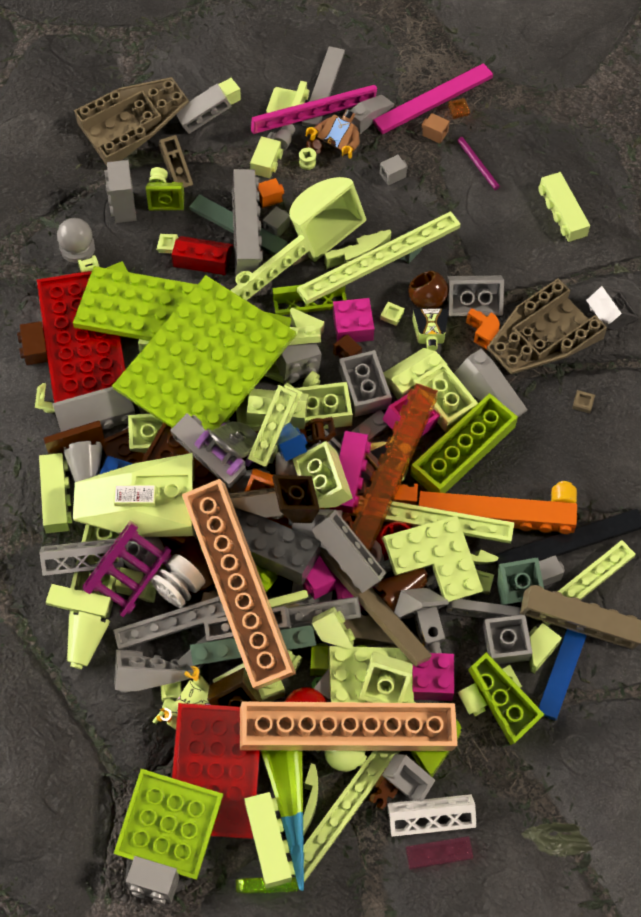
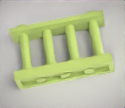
[248,385,303,467]

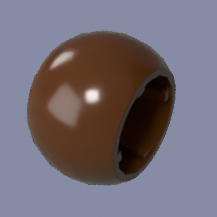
[408,271,448,309]

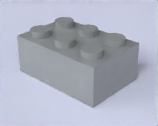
[104,160,137,223]
[339,350,392,417]

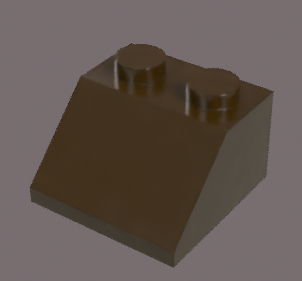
[272,475,320,523]
[207,668,263,707]

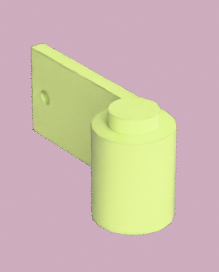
[458,665,522,716]

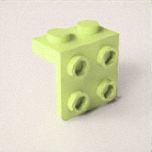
[266,81,309,113]

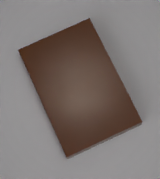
[43,421,104,457]

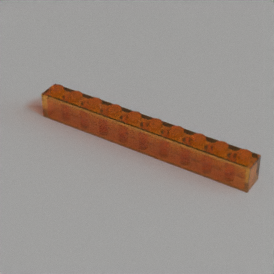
[349,383,438,552]

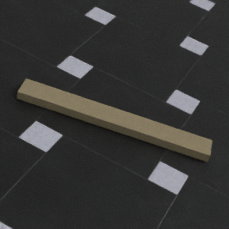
[320,547,432,667]

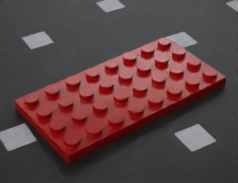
[37,268,126,403]

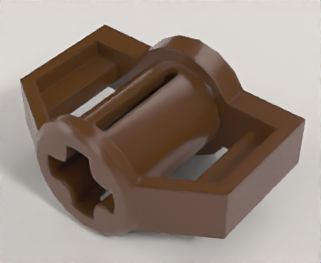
[300,416,336,446]

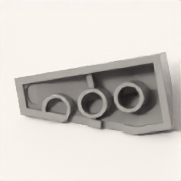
[454,349,527,417]
[114,649,201,693]

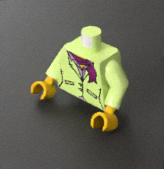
[156,666,211,730]

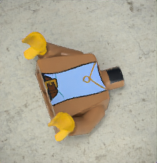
[305,109,360,159]

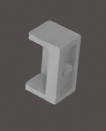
[382,754,435,801]

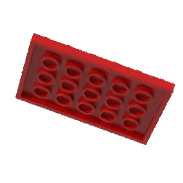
[172,703,260,839]

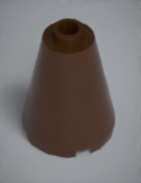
[372,568,429,612]

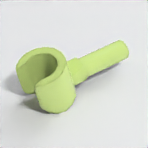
[152,699,176,724]

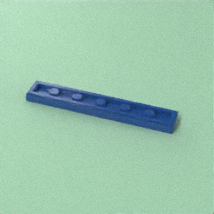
[538,629,587,721]

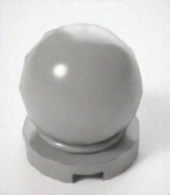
[57,218,95,263]

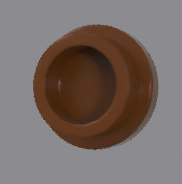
[306,137,323,154]

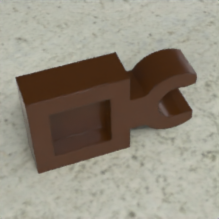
[369,768,399,809]

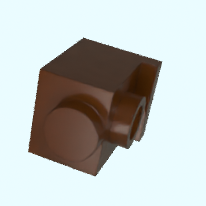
[333,334,362,359]

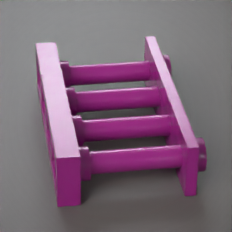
[82,520,171,617]

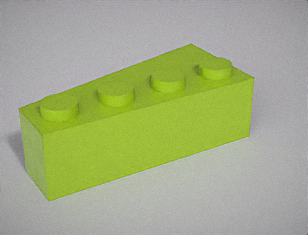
[468,652,545,745]

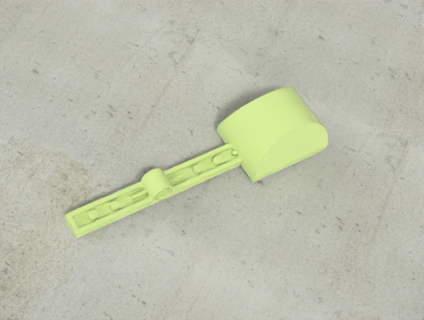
[230,177,367,301]

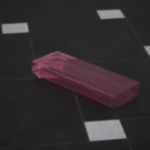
[405,836,474,870]

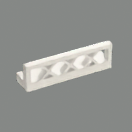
[387,794,476,837]

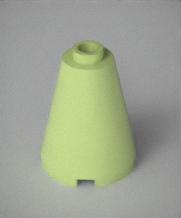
[67,611,110,669]

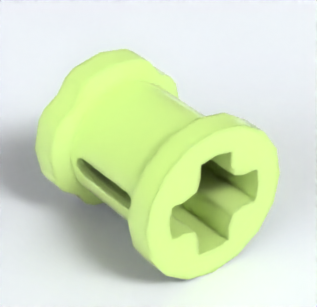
[78,255,99,272]

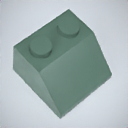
[497,558,544,605]

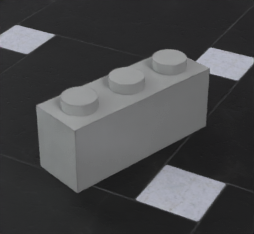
[176,83,232,134]

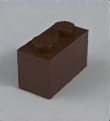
[17,321,48,365]

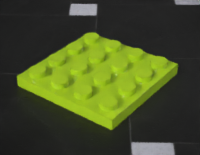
[113,769,224,880]

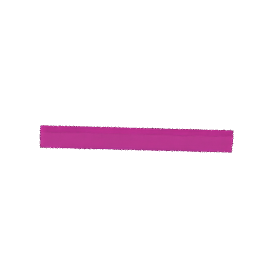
[373,63,493,135]
[251,85,377,134]

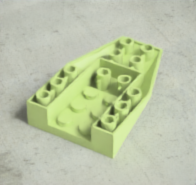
[73,453,195,537]

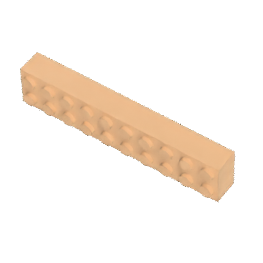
[182,479,296,690]
[240,702,457,751]

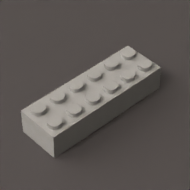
[232,169,263,279]

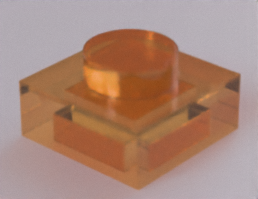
[448,98,470,119]

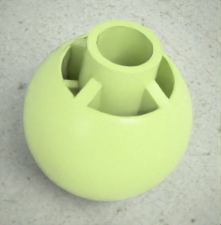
[324,751,367,772]

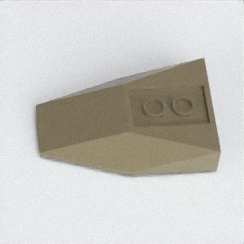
[74,77,189,166]
[487,278,607,374]

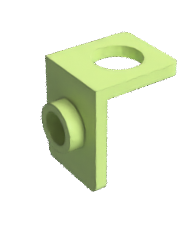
[35,383,55,413]

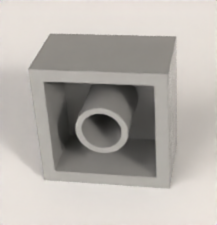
[276,343,322,384]
[483,614,532,665]
[126,856,180,905]

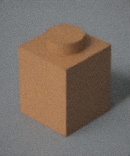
[422,113,450,144]

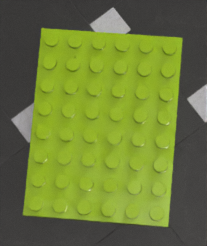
[112,275,296,430]

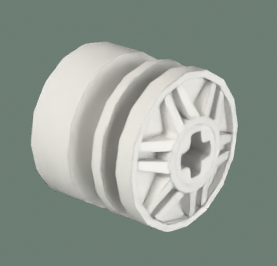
[151,554,205,608]

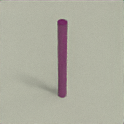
[457,137,500,190]

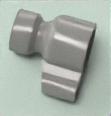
[267,124,296,150]

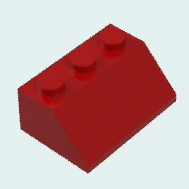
[172,236,233,275]

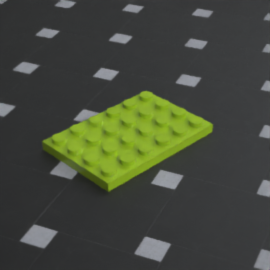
[73,266,198,341]

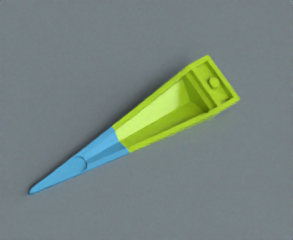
[261,750,304,891]

